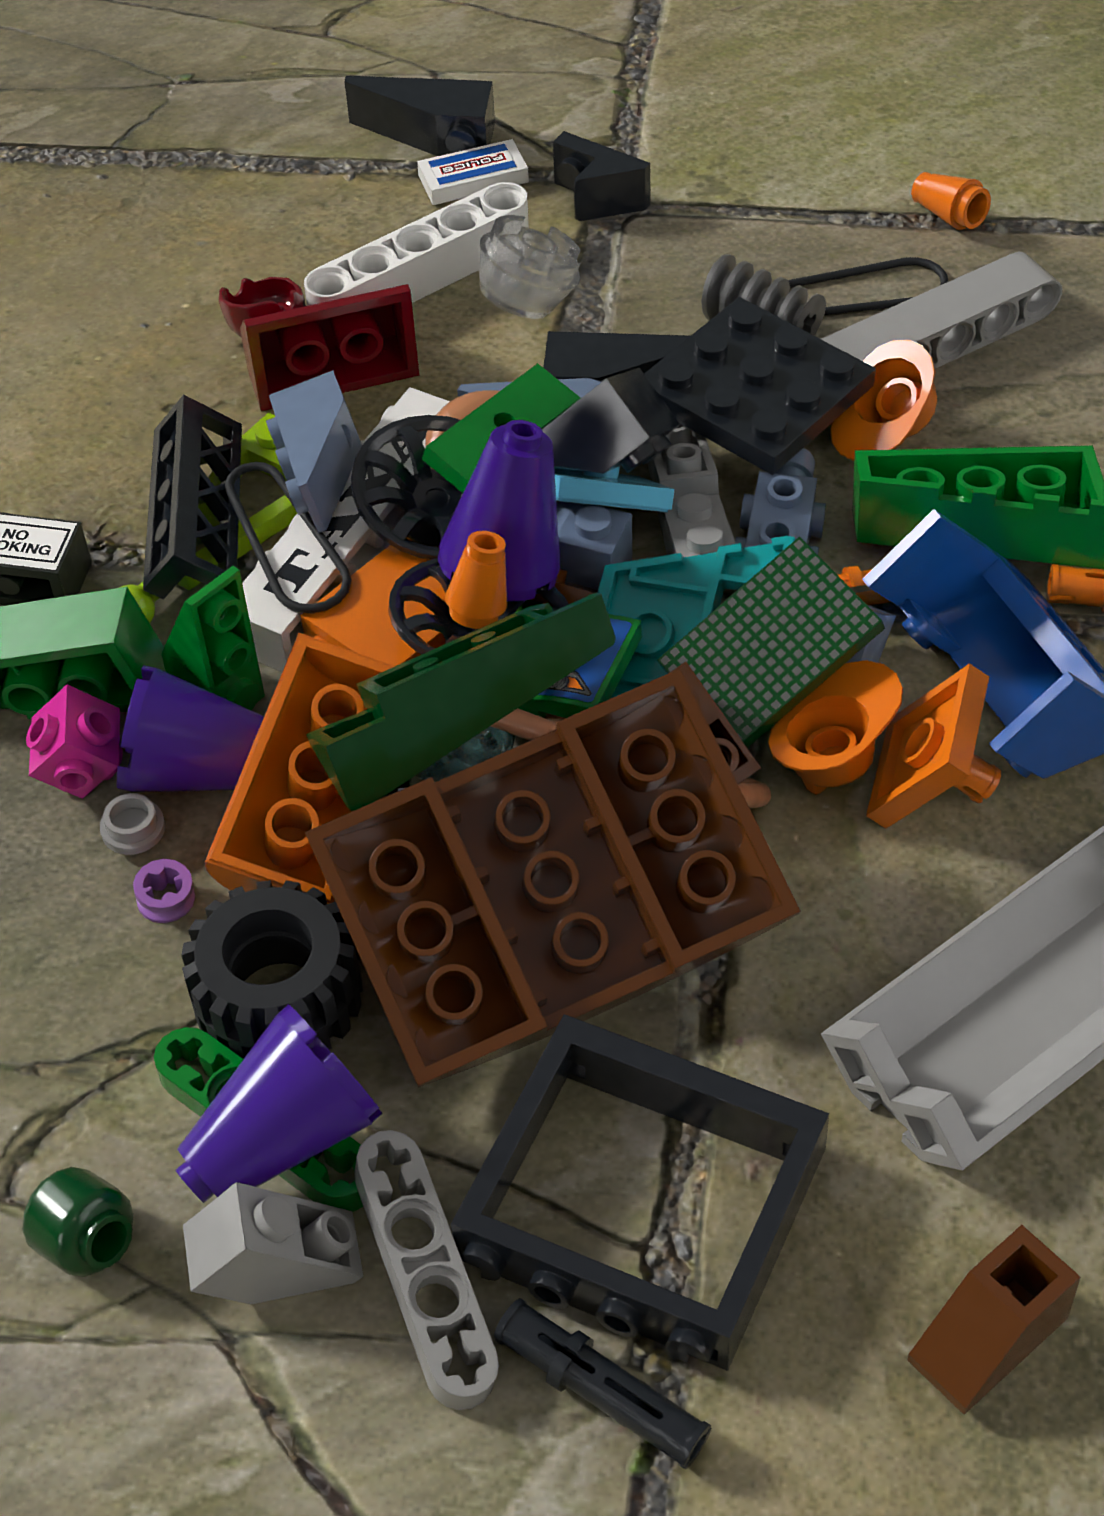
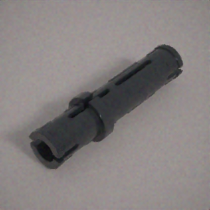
[494,1298,712,1470]

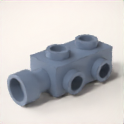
[735,448,826,555]

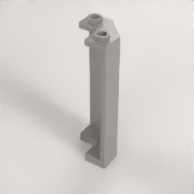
[821,825,1104,1171]

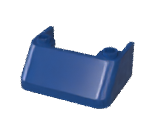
[862,509,1104,779]

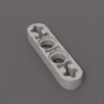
[354,1130,499,1410]

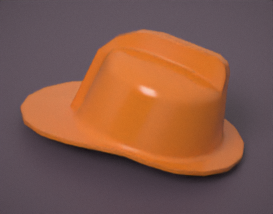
[831,340,937,461]
[768,660,903,795]

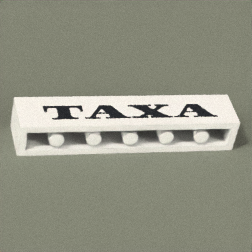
[242,387,450,672]

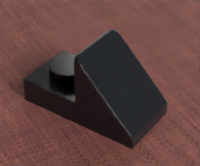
[553,131,651,221]

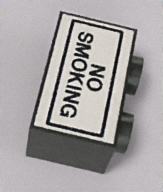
[0,512,92,606]

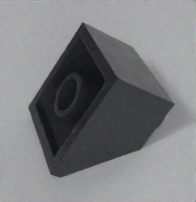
[542,368,681,474]

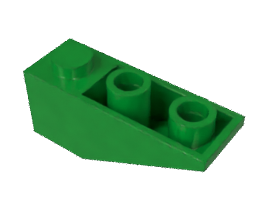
[161,566,265,710]

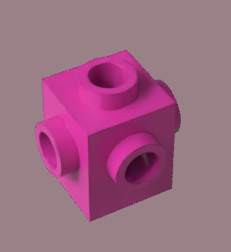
[26,684,123,799]

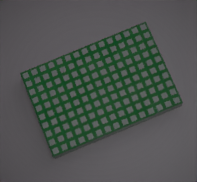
[657,536,885,748]

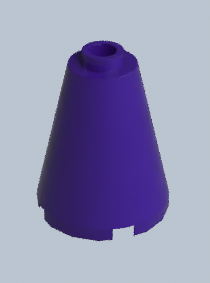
[438,420,560,601]
[117,665,264,792]
[176,1004,383,1203]

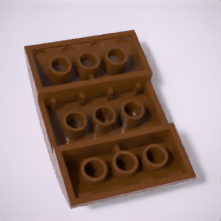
[305,669,801,1088]

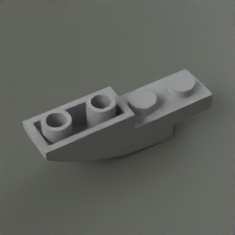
[648,424,736,557]

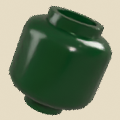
[22,1167,134,1277]

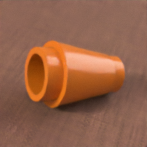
[911,172,991,230]
[445,531,507,629]

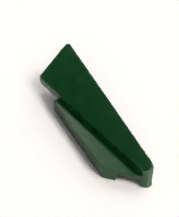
[306,593,616,811]

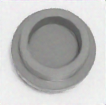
[100,793,165,855]

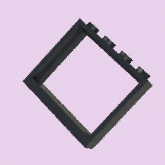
[451,1014,829,1371]

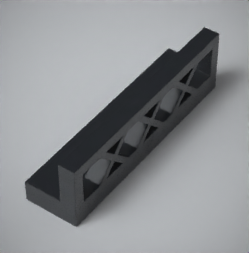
[143,394,242,600]

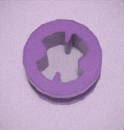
[133,859,195,923]

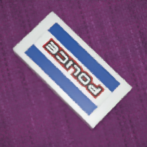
[417,139,529,205]

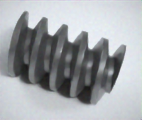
[701,254,826,335]

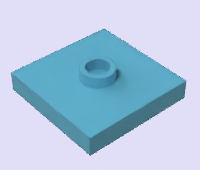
[554,467,675,512]

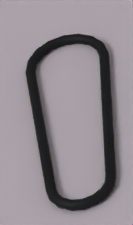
[771,257,948,315]
[225,462,352,613]

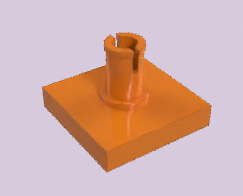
[866,663,1001,829]

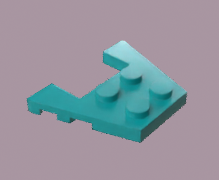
[598,536,796,750]

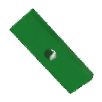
[422,363,581,493]

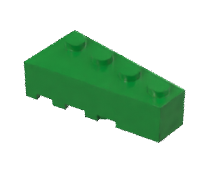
[852,445,1104,569]
[0,587,165,719]

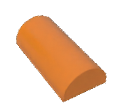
[205,633,395,904]

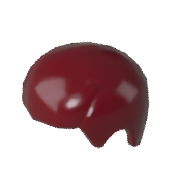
[219,277,306,338]

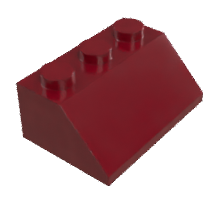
[240,284,420,411]

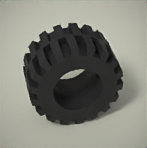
[181,880,363,1059]

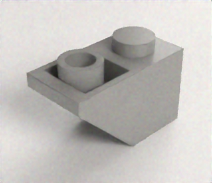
[183,1182,363,1304]

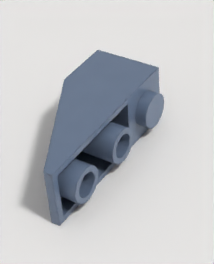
[266,371,362,533]

